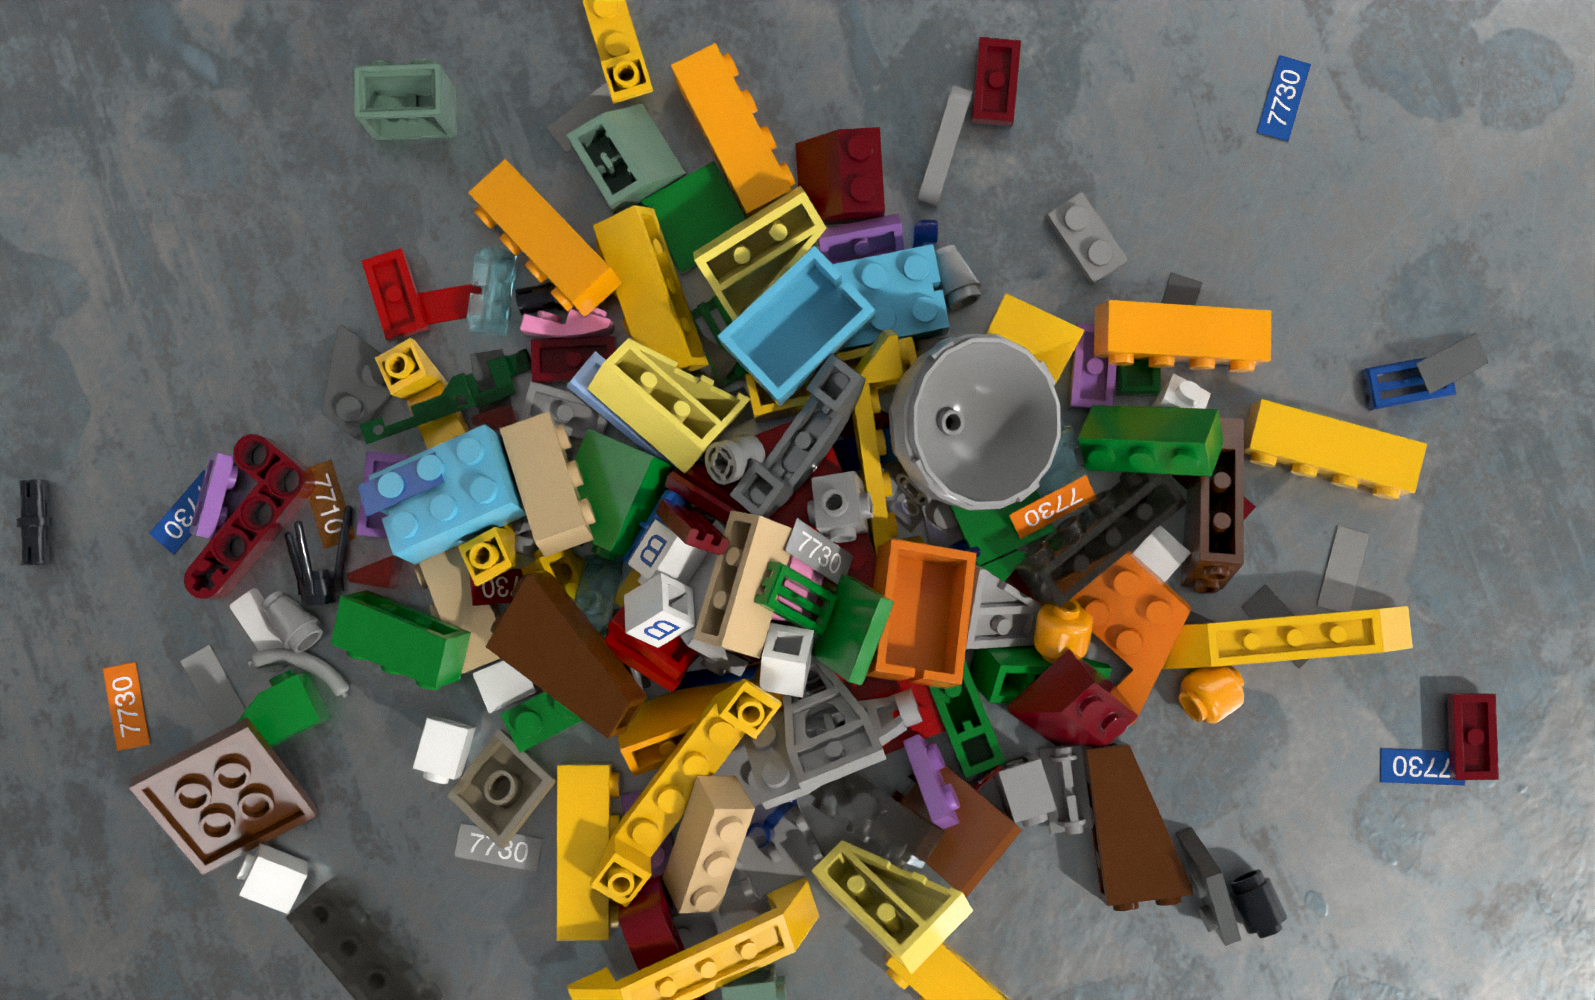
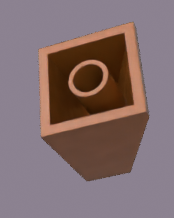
[880,764,1022,898]

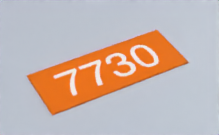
[1009,475,1097,539]
[102,662,150,751]

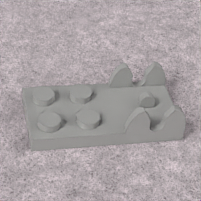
[713,738,825,904]

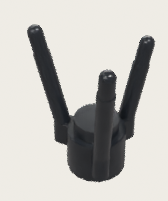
[284,505,353,606]

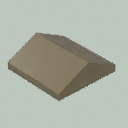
[447,729,557,849]

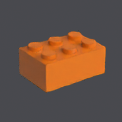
[866,539,977,689]

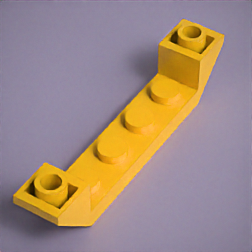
[582,0,654,104]
[852,329,925,555]
[375,338,515,586]
[1162,606,1413,669]
[590,678,782,907]
[566,877,819,1000]

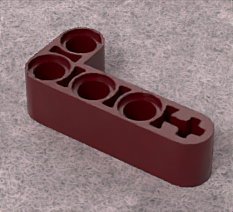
[184,434,316,599]
[618,875,706,1000]

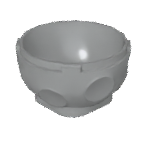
[889,333,1061,510]

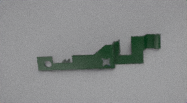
[359,348,532,445]

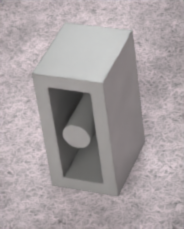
[993,752,1057,827]

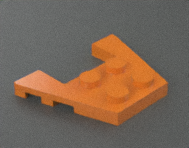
[1031,548,1191,726]

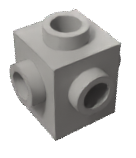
[807,471,873,543]

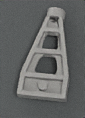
[513,381,608,558]
[783,645,887,793]
[743,688,923,810]

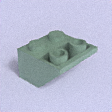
[566,103,686,215]

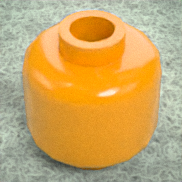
[1033,598,1093,664]
[1179,665,1244,724]

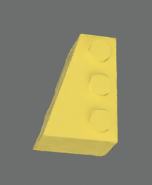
[693,186,826,321]
[587,338,751,474]
[811,840,973,974]

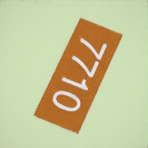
[308,460,356,549]

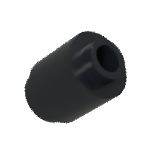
[1229,869,1287,938]

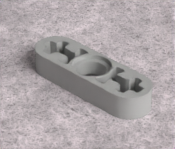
[917,85,973,206]

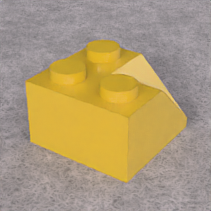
[984,293,1084,383]

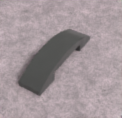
[730,353,866,518]

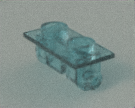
[466,245,517,337]
[574,554,624,639]

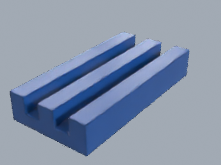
[1361,357,1456,411]

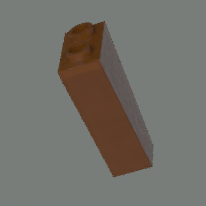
[1180,417,1244,594]
[485,571,647,738]
[1082,742,1193,911]

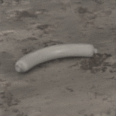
[248,648,349,698]

